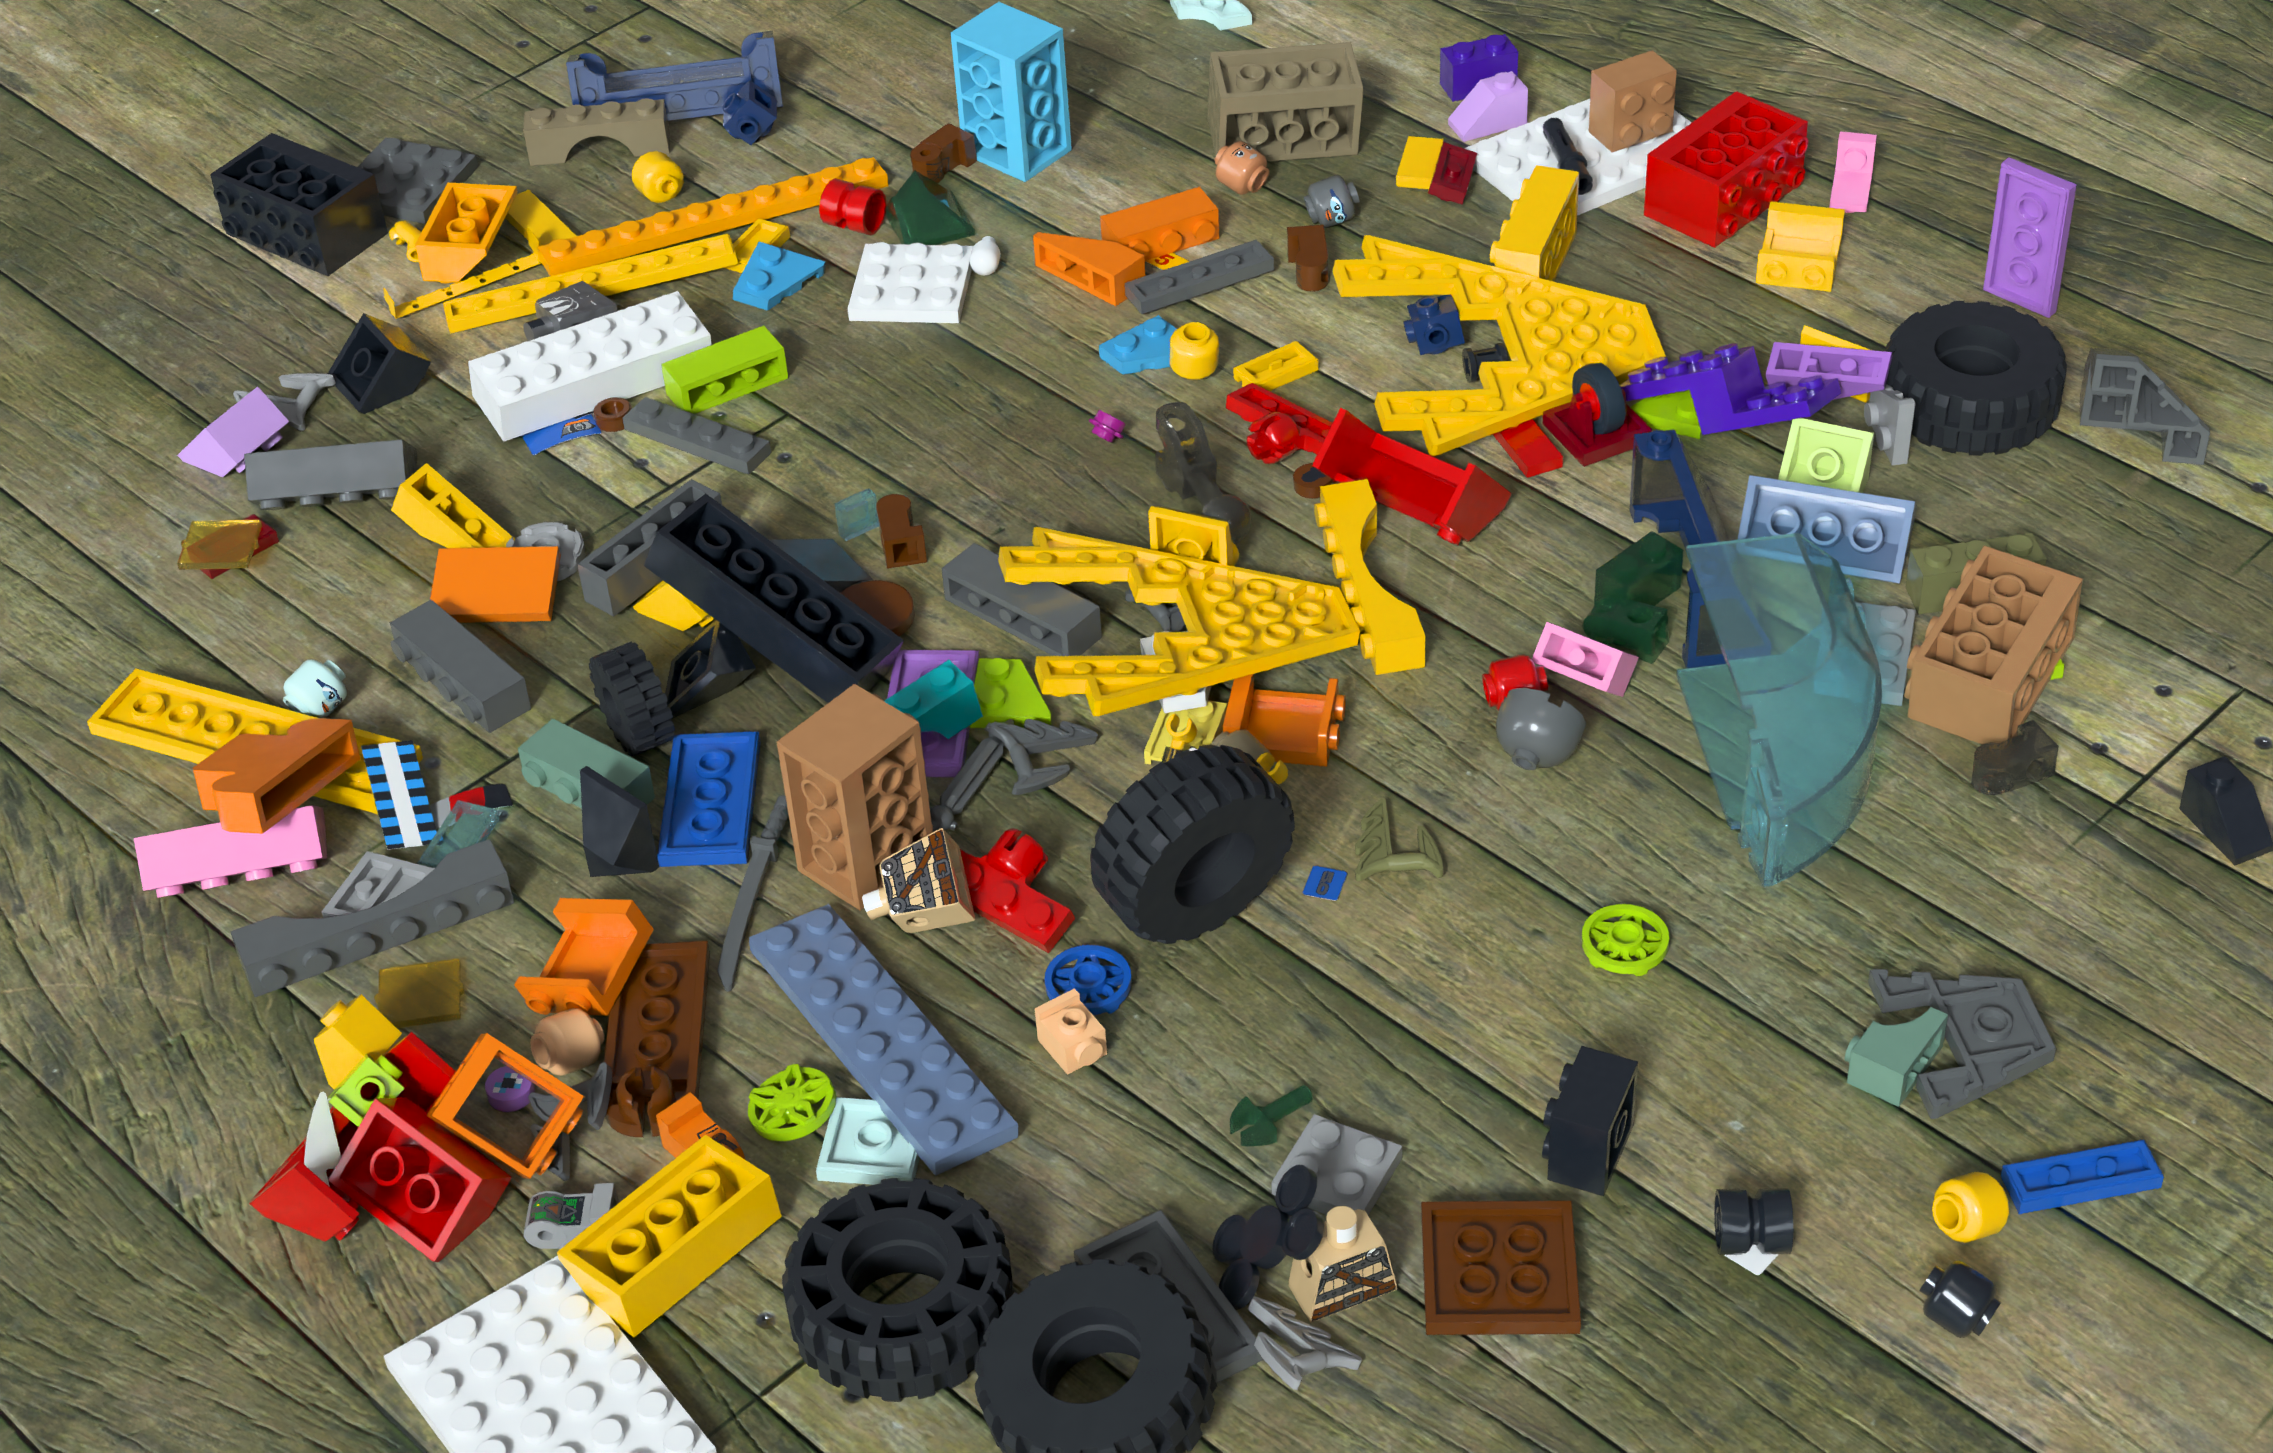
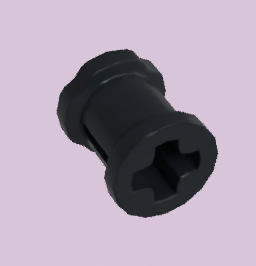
[1462,343,1508,383]

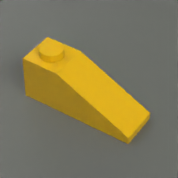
[391,463,515,548]

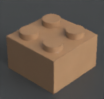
[1589,50,1677,153]

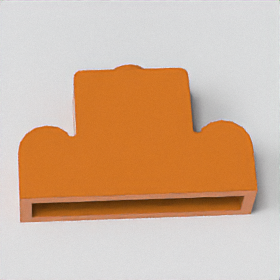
[193,718,360,834]

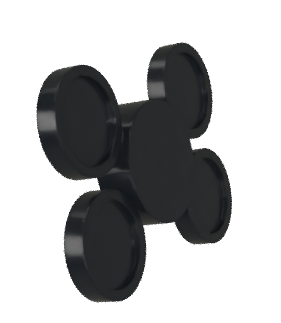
[1212,1165,1324,1310]

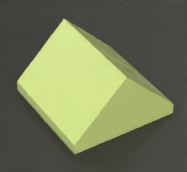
[1778,418,1874,493]

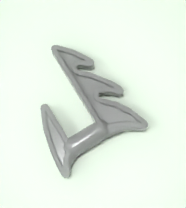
[233,373,336,431]
[1248,1296,1362,1390]

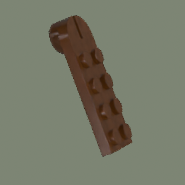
[604,941,710,1137]

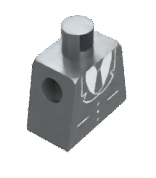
[523,281,617,341]

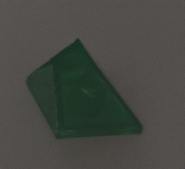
[885,170,975,245]

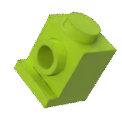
[328,1054,405,1127]

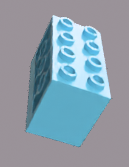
[951,2,1072,182]

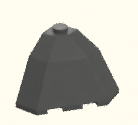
[2080,348,2210,465]

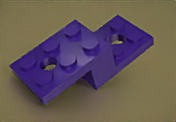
[1620,343,1841,435]

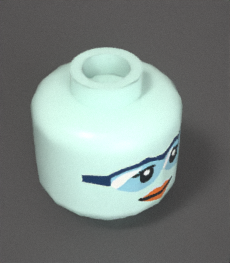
[283,659,347,719]

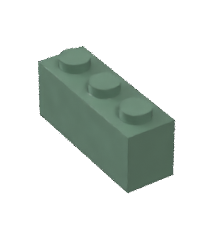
[518,719,655,808]

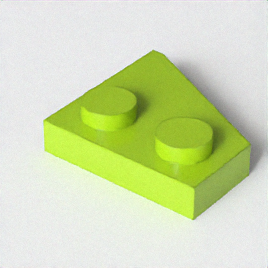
[1630,390,1702,439]

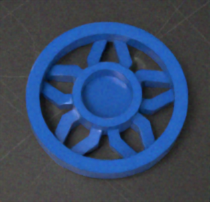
[1045,945,1132,1015]

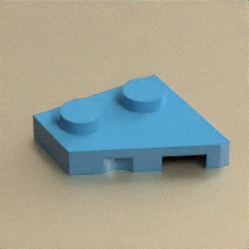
[733,241,825,311]
[1099,315,1177,375]

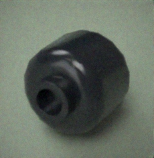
[1919,1261,2001,1338]

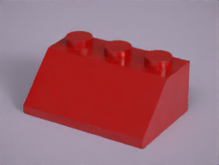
[328,1097,512,1262]

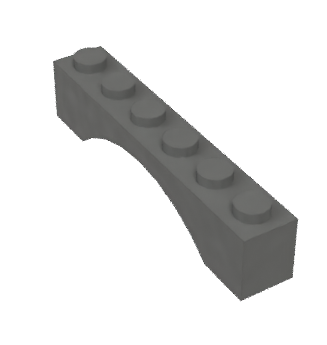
[230,839,514,997]

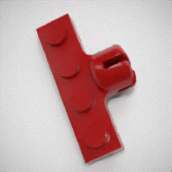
[1226,383,1332,464]
[960,828,1075,953]

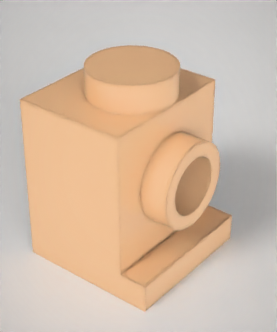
[1035,988,1107,1075]

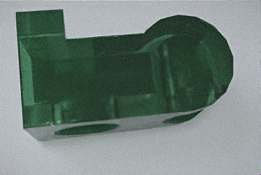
[1582,596,1669,664]

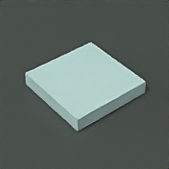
[816,1097,920,1185]

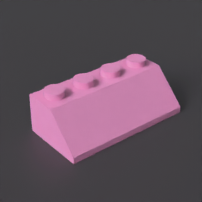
[134,805,327,898]

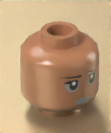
[1215,141,1269,195]

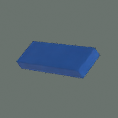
[2001,1139,2164,1214]

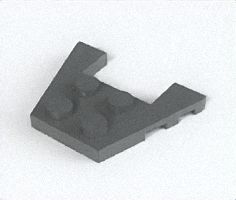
[1868,969,2056,1119]

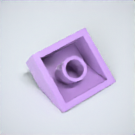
[177,386,289,477]

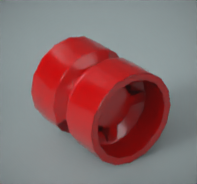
[819,178,887,236]

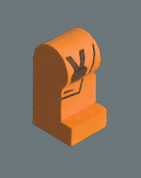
[656,1092,746,1160]

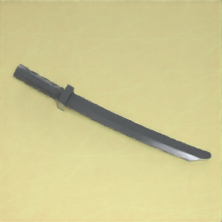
[717,795,789,992]

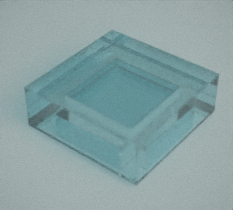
[834,488,879,541]

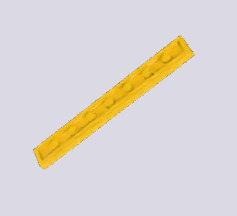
[443,234,738,334]

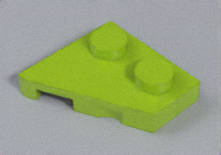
[970,658,1052,728]

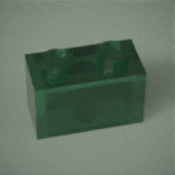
[1594,531,1684,625]

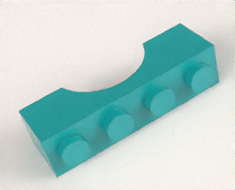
[884,660,983,739]

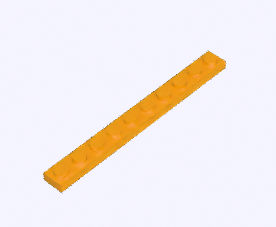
[537,157,888,276]

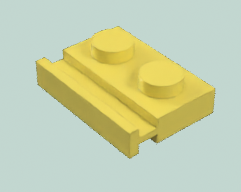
[1144,700,1227,764]

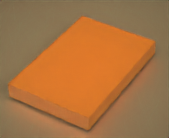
[430,546,561,623]

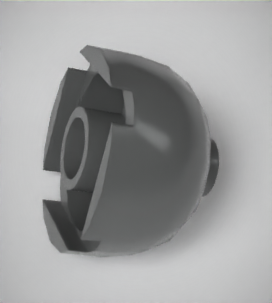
[1496,688,1586,770]

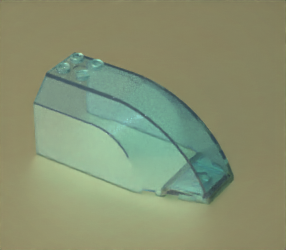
[1676,533,1882,887]

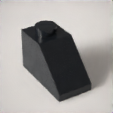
[2179,756,2273,866]

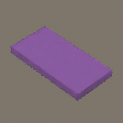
[1983,157,2077,318]
[887,650,979,777]

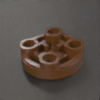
[841,580,915,637]

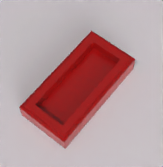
[1492,419,1563,478]

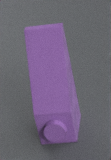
[1766,342,1893,400]

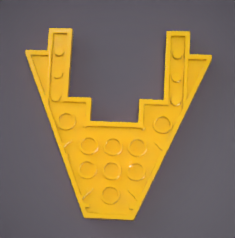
[1333,235,1666,456]
[998,527,1360,716]

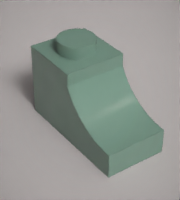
[1844,1007,1948,1107]

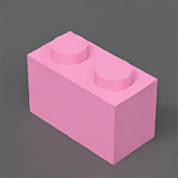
[1532,622,1639,697]

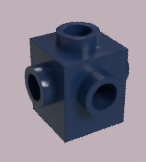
[722,80,777,145]
[1403,295,1465,355]

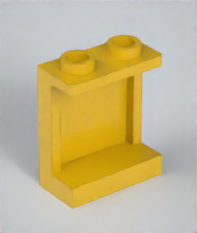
[1756,201,1845,292]

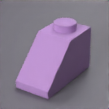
[1448,71,1528,142]

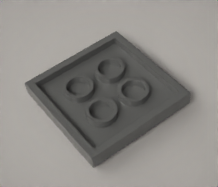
[358,137,478,224]

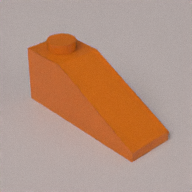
[1033,232,1145,306]

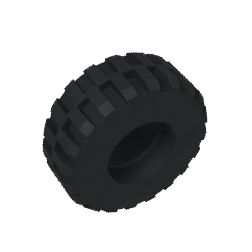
[1885,301,2067,456]
[1090,745,1295,944]
[782,1178,1014,1402]
[975,1259,1217,1453]

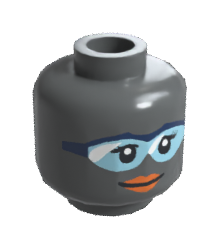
[1303,175,1360,228]

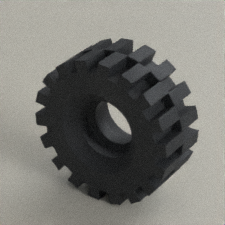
[589,641,675,757]

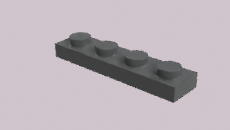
[1124,239,1274,314]
[622,397,771,475]

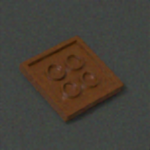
[1421,1201,1581,1335]

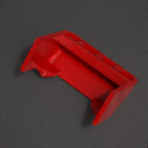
[1312,408,1512,546]
[249,1032,456,1242]

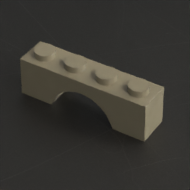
[523,98,670,166]

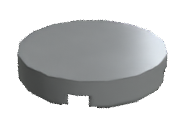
[506,522,586,581]

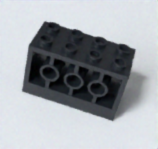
[210,133,388,276]

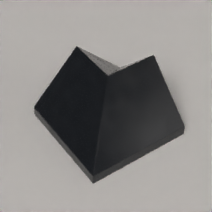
[665,620,756,719]
[580,766,659,877]

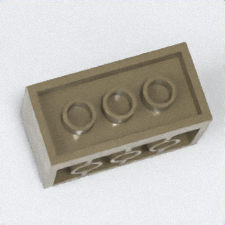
[1207,42,1363,161]

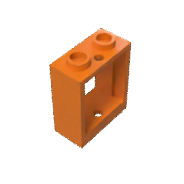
[426,1033,584,1179]

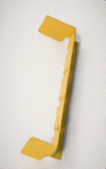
[383,226,541,319]

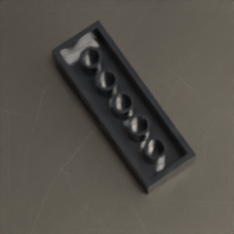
[644,494,904,703]

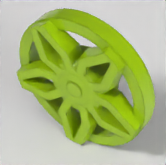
[1582,904,1669,977]
[748,1064,836,1141]

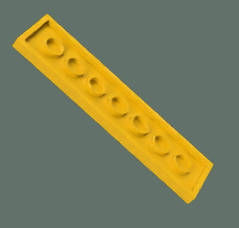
[87,668,423,814]

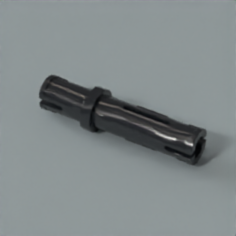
[1542,118,1593,195]

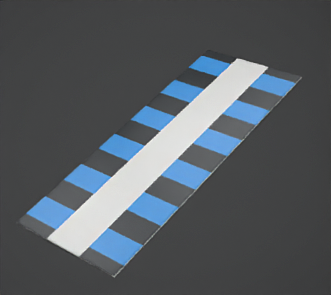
[361,740,440,850]

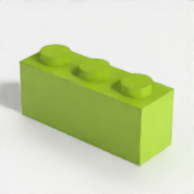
[661,325,788,414]

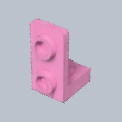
[1829,132,1877,213]

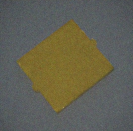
[177,520,262,570]
[374,959,465,1028]

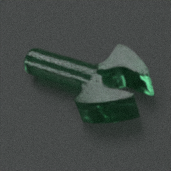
[1229,1085,1313,1147]

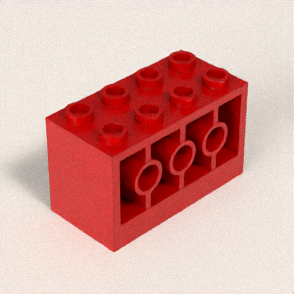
[1644,91,1808,248]

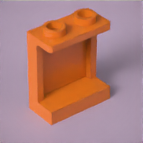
[1223,674,1346,767]
[514,898,654,1016]

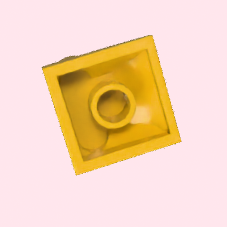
[1148,506,1239,566]

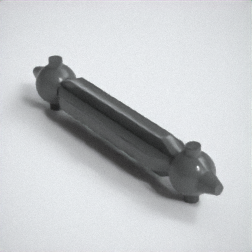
[930,719,1014,832]

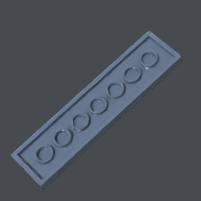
[749,904,1018,1176]

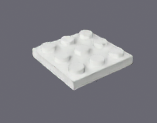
[848,242,973,323]

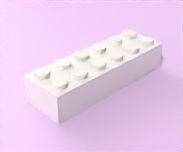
[468,291,711,442]

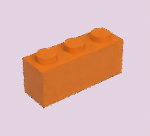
[1100,187,1219,261]

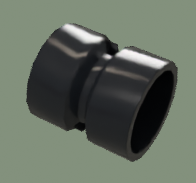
[1714,1188,1794,1255]

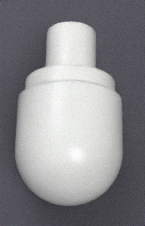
[970,236,1001,276]

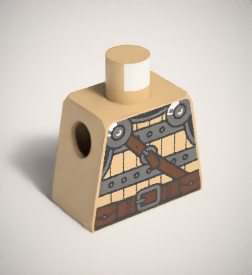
[862,828,975,933]
[1289,1206,1397,1323]

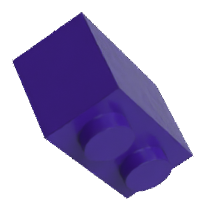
[1440,34,1518,102]

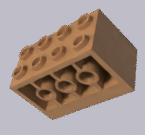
[1904,546,2083,752]
[777,684,933,911]

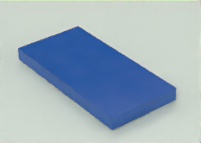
[657,732,761,867]

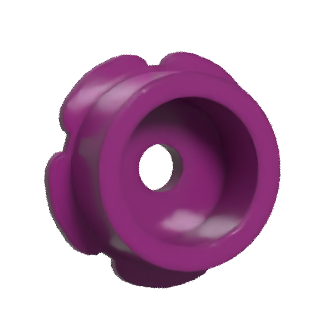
[1089,410,1126,443]

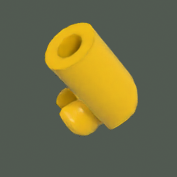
[389,221,421,262]

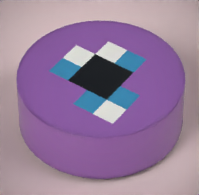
[485,1066,535,1112]

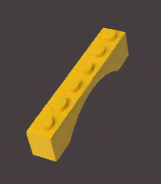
[1314,479,1425,675]

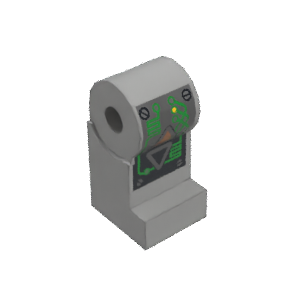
[524,1183,619,1250]

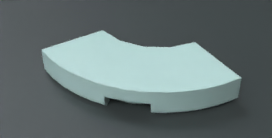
[1170,0,1252,30]

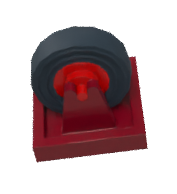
[1542,363,1652,467]

